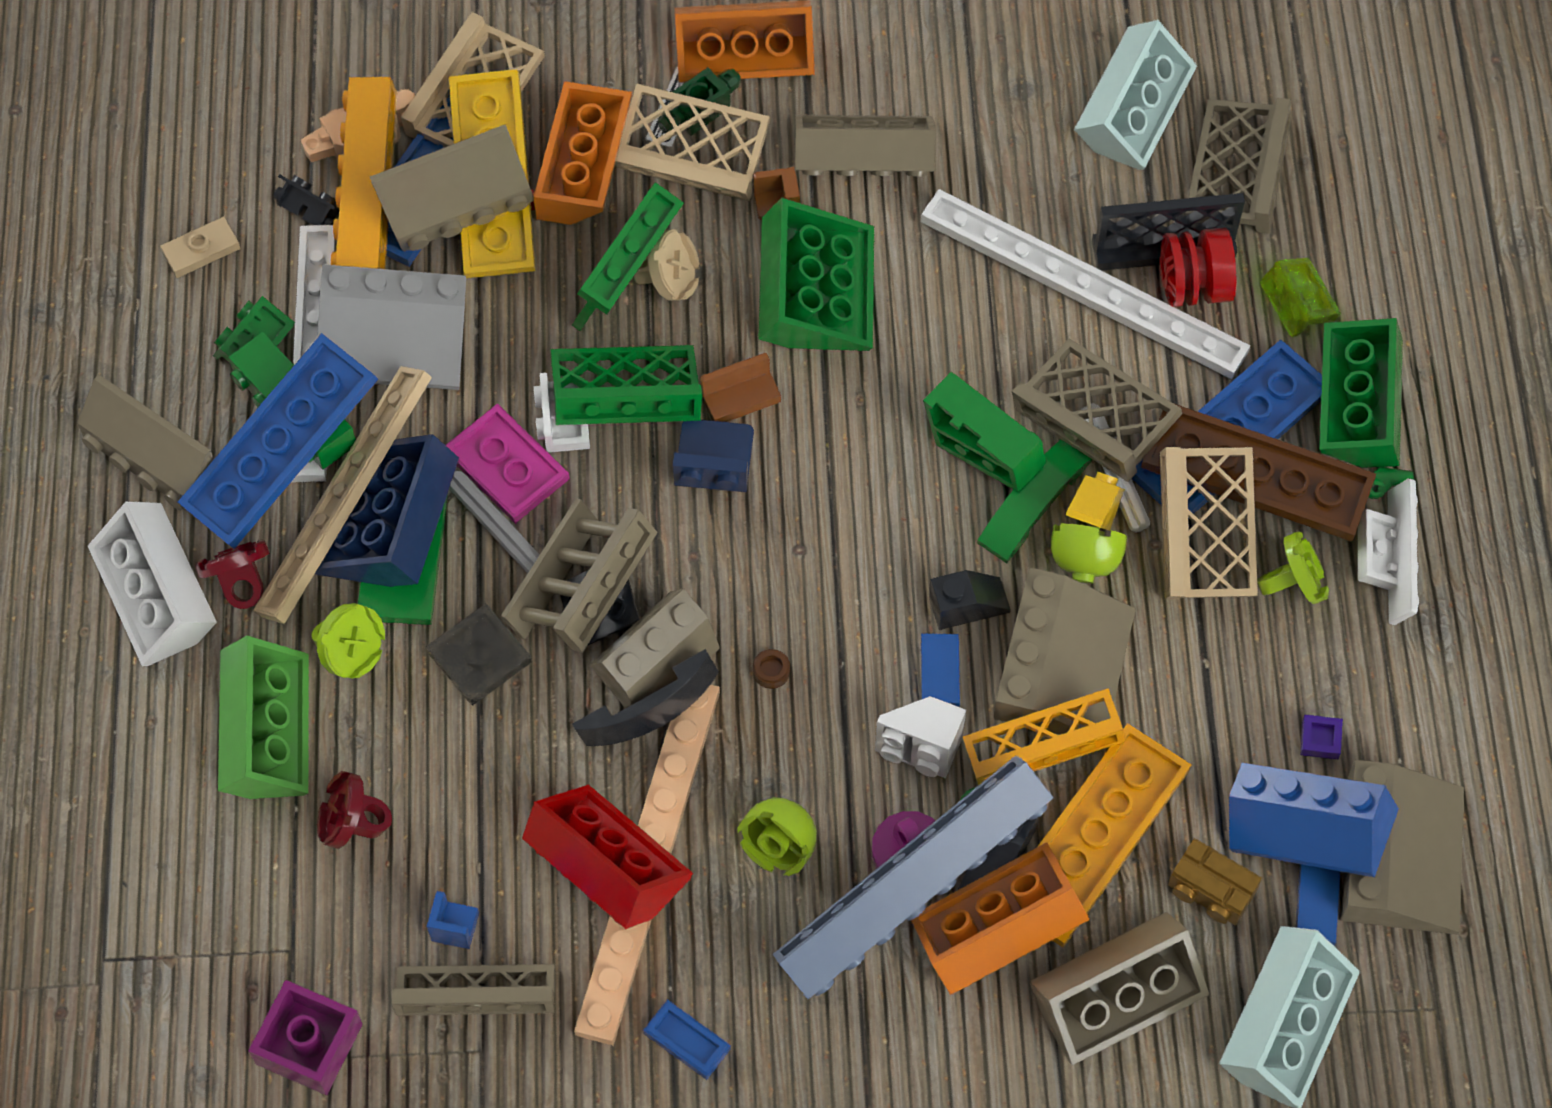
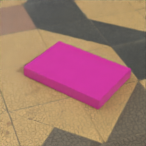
[446,403,570,524]

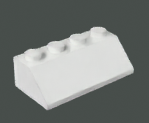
[88,502,217,666]

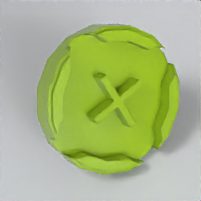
[1257,531,1329,605]
[311,603,385,679]

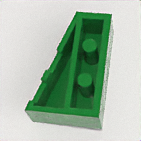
[923,371,1047,492]

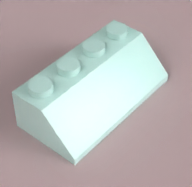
[1074,20,1197,170]
[1219,926,1360,1108]

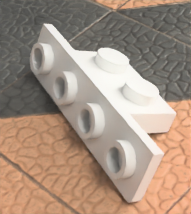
[1358,478,1419,625]

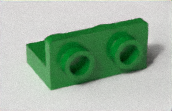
[212,296,295,362]

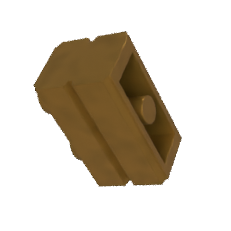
[1168,838,1263,926]

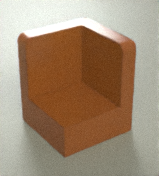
[753,167,800,220]

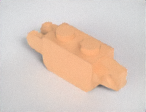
[301,88,415,162]

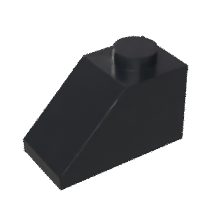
[929,570,1011,630]

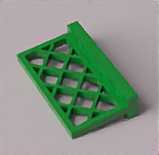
[571,182,684,331]
[551,345,702,425]

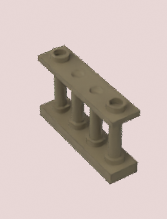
[500,499,657,652]

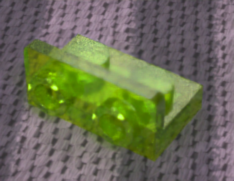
[1260,257,1342,337]

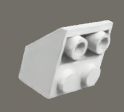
[875,696,966,778]

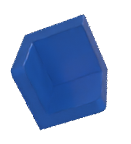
[427,891,479,949]

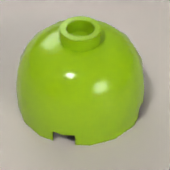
[1051,523,1127,584]
[738,797,817,876]

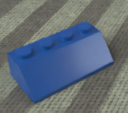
[1229,763,1399,877]

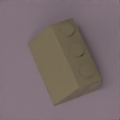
[589,589,720,708]

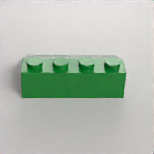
[758,198,874,351]

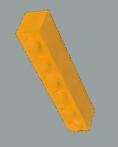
[331,77,397,269]

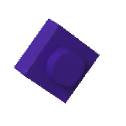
[1300,714,1343,760]

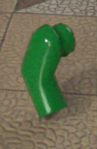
[1368,467,1414,499]

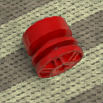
[1160,227,1237,308]

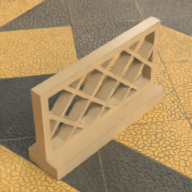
[401,12,545,148]
[615,83,770,201]
[1160,447,1258,599]

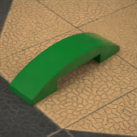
[977,440,1093,564]

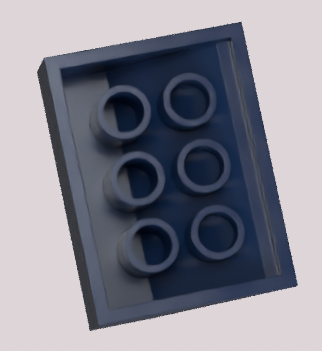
[315,434,459,587]

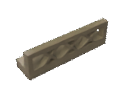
[392,964,555,1016]

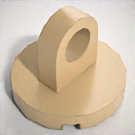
[633,229,699,301]

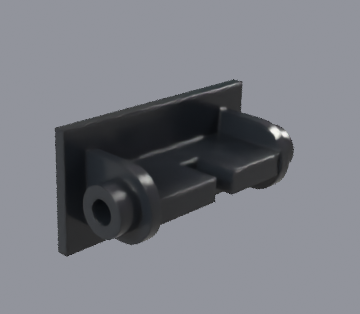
[273,174,340,226]

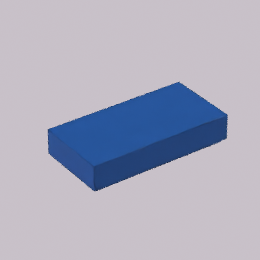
[921,634,960,707]
[1296,864,1340,946]
[643,999,731,1080]

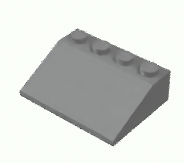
[317,264,466,390]

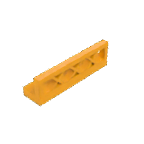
[963,688,1125,785]

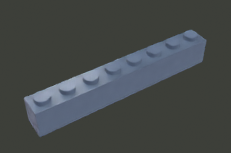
[773,755,1054,999]

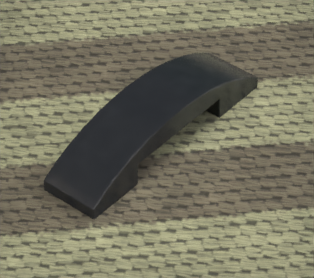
[572,649,719,746]

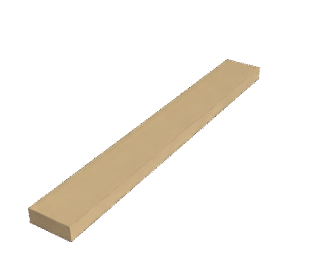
[253,366,432,624]

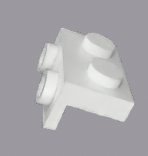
[534,373,590,453]

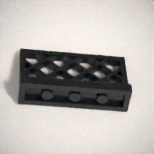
[1091,193,1245,271]

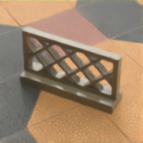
[1185,98,1291,234]
[1011,338,1182,482]

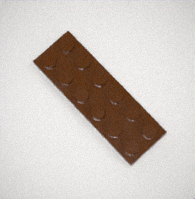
[1141,404,1376,542]

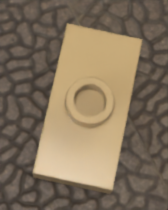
[160,217,241,278]

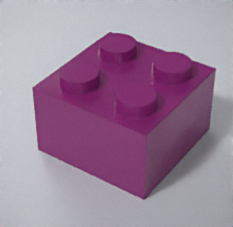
[248,980,363,1096]

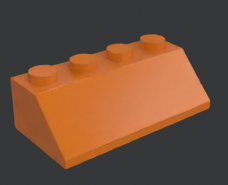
[674,0,815,82]
[533,81,632,225]
[911,842,1090,995]

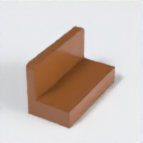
[700,353,781,422]

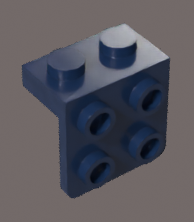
[673,420,754,492]

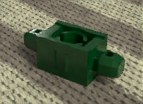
[658,67,741,136]

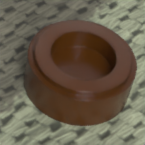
[753,649,790,689]

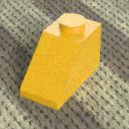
[1066,471,1125,531]

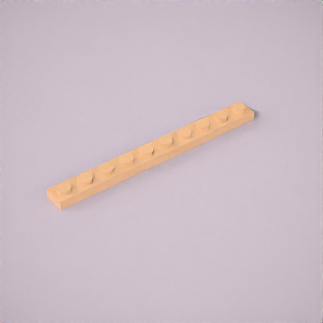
[574,685,720,1046]

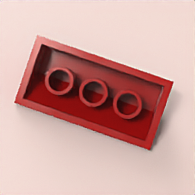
[522,784,693,929]

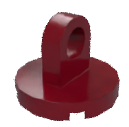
[195,539,270,609]
[317,771,392,849]

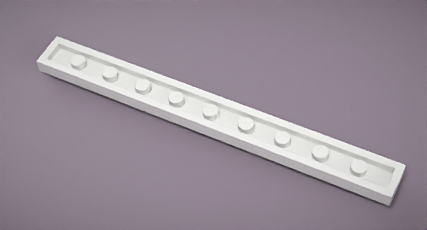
[921,189,1250,379]

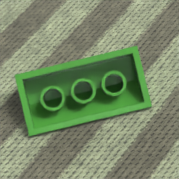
[218,635,309,799]

